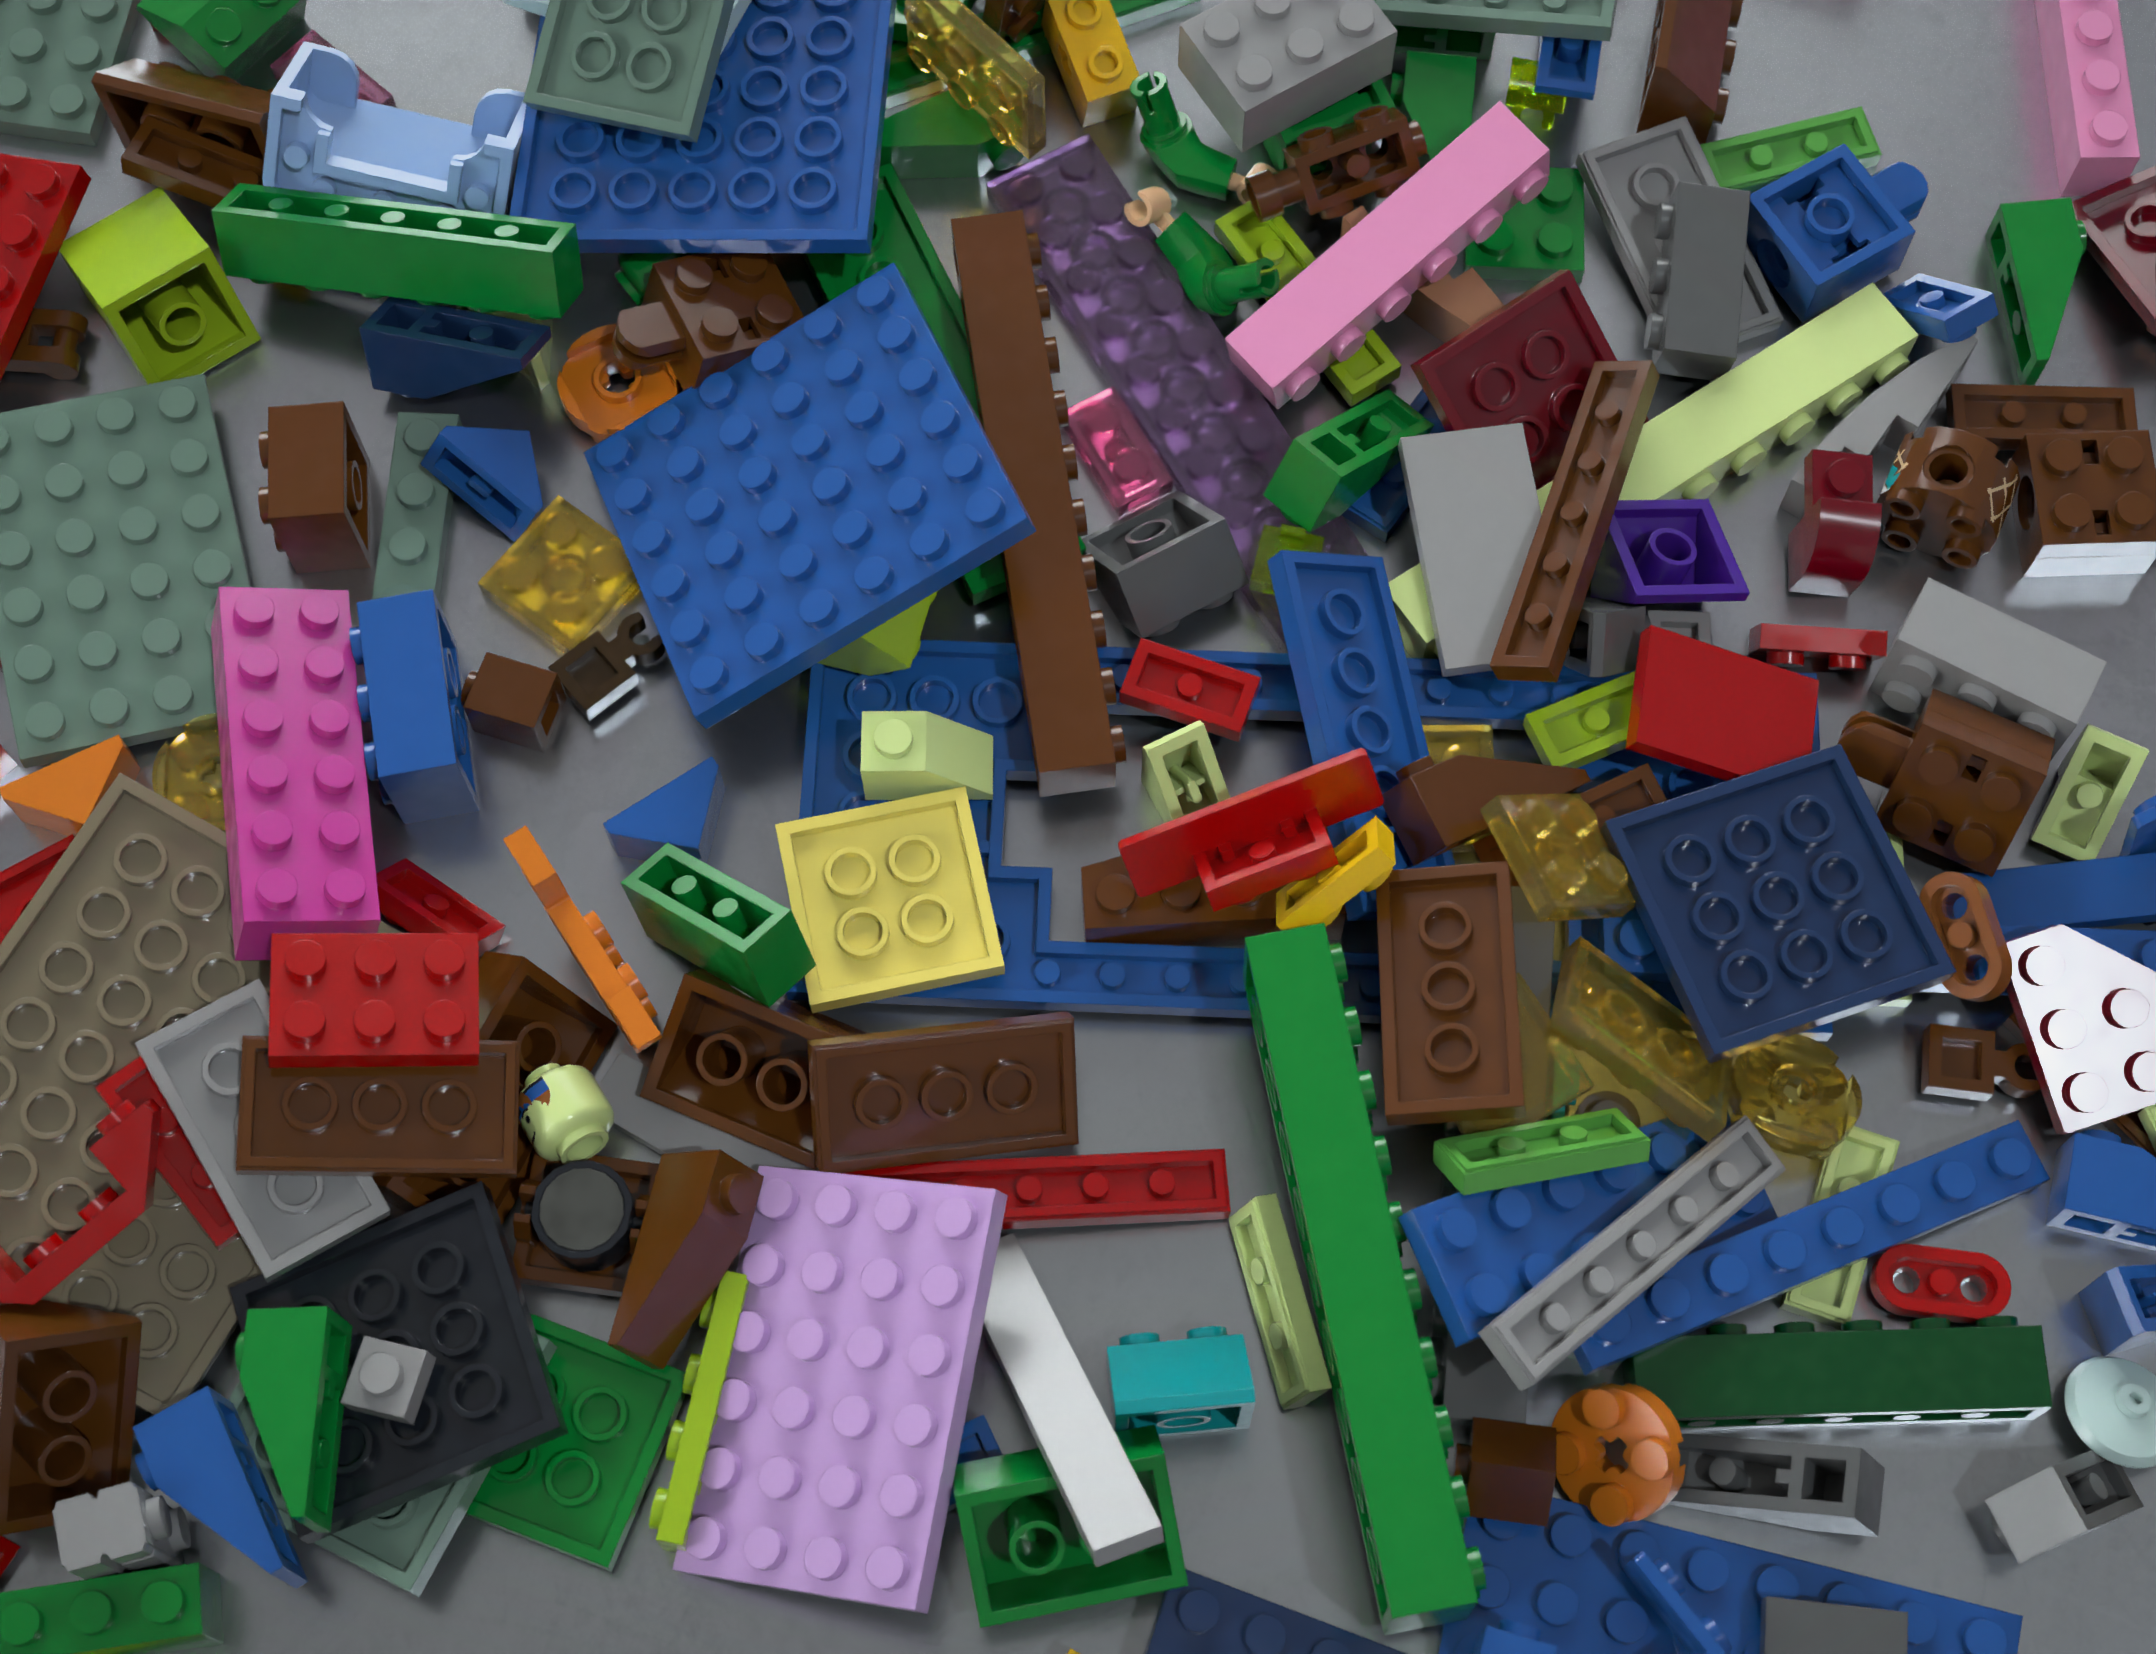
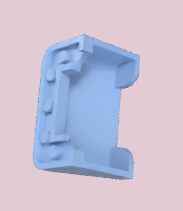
[262,42,526,215]

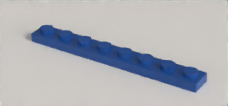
[1573,1120,2050,1376]

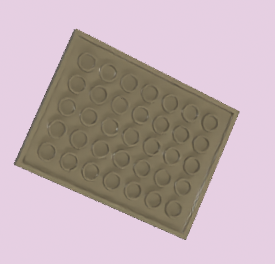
[0,773,402,1416]

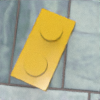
[1276,816,1396,931]

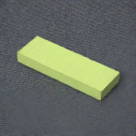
[1779,1120,1900,1330]
[1228,1193,1332,1410]

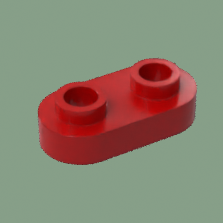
[1870,1244,2011,1325]

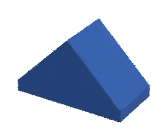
[420,426,543,543]
[603,756,726,864]
[2078,1264,2156,1356]

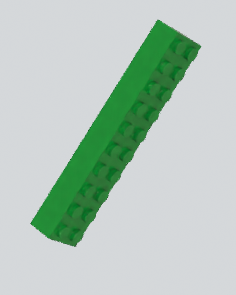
[1243,923,1486,1635]

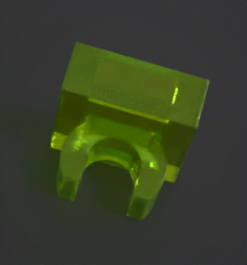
[1505,57,1567,130]
[1249,524,1325,595]

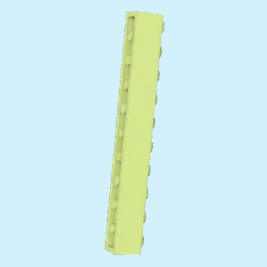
[1388,282,1918,659]

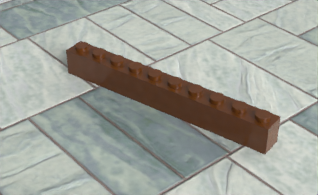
[951,210,1126,797]

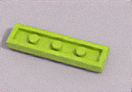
[1214,201,1402,406]
[649,1271,750,1553]

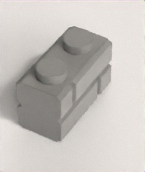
[52,1481,191,1580]

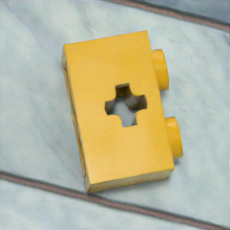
[1041,0,1140,128]

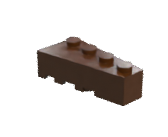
[1081,827,1347,947]

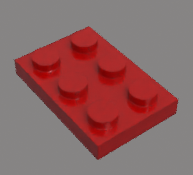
[268,933,479,1068]

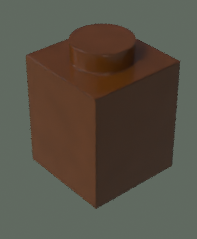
[461,652,567,753]
[1452,1417,1556,1527]

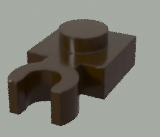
[548,612,666,721]

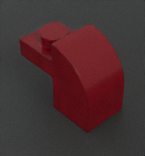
[1788,449,1882,597]

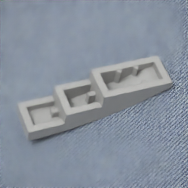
[1779,336,1979,519]

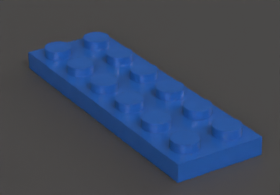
[1267,550,1455,921]
[1398,1098,1778,1347]

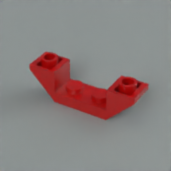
[0,1098,161,1305]

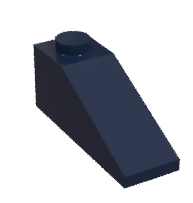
[359,297,552,399]

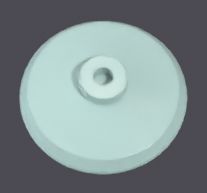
[2064,1356,2156,1469]

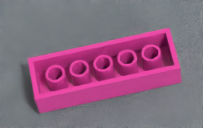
[211,587,381,961]

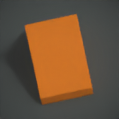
[0,734,141,836]

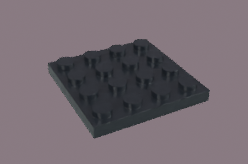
[230,1181,568,1544]

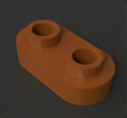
[1919,872,2013,1002]

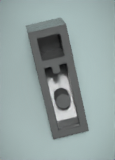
[1668,1434,1885,1537]

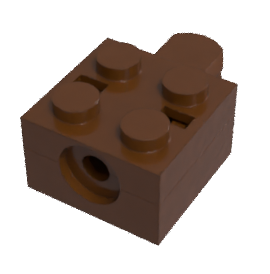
[612,253,804,391]
[2011,430,2156,578]
[1837,688,2056,877]

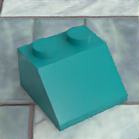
[1106,1326,1256,1437]

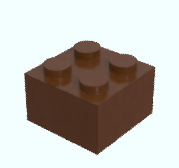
[258,401,371,574]

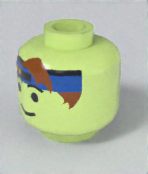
[518,1063,614,1164]

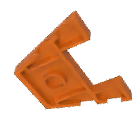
[503,825,662,1054]

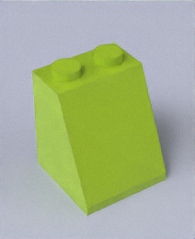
[59,187,261,384]

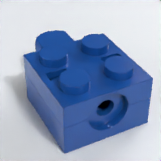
[1746,143,1928,323]

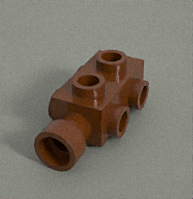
[1245,105,1427,223]

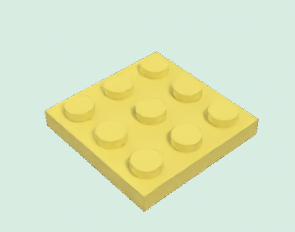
[775,786,1005,1013]

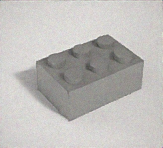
[1178,0,1398,153]
[1869,577,2107,761]

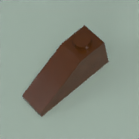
[1382,754,1591,866]
[607,1149,764,1369]

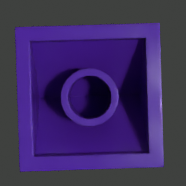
[1591,499,1750,604]

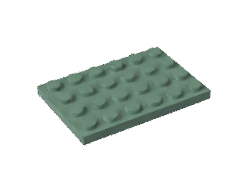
[0,374,251,768]

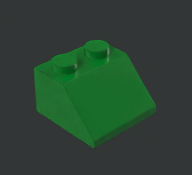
[136,0,307,81]

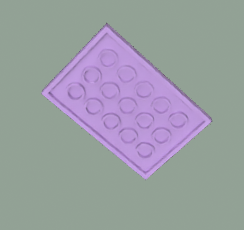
[672,1165,1008,1614]

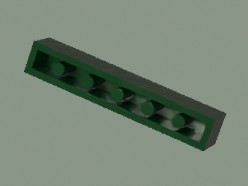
[1622,1315,2053,1430]

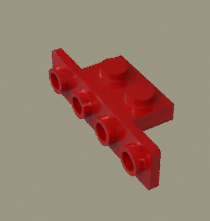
[1118,748,1384,912]

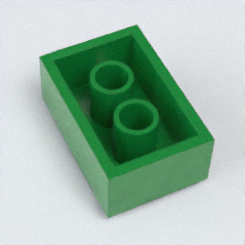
[953,1424,1188,1628]

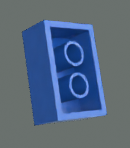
[349,589,480,824]

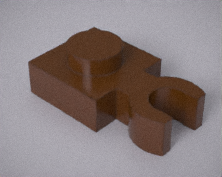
[1921,1023,2040,1101]

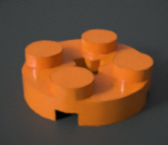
[557,324,680,443]
[1552,1382,1685,1527]

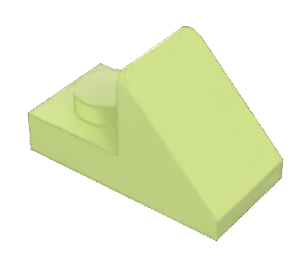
[2031,723,2149,861]

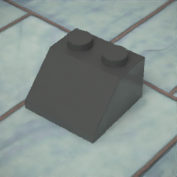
[1082,490,1250,638]

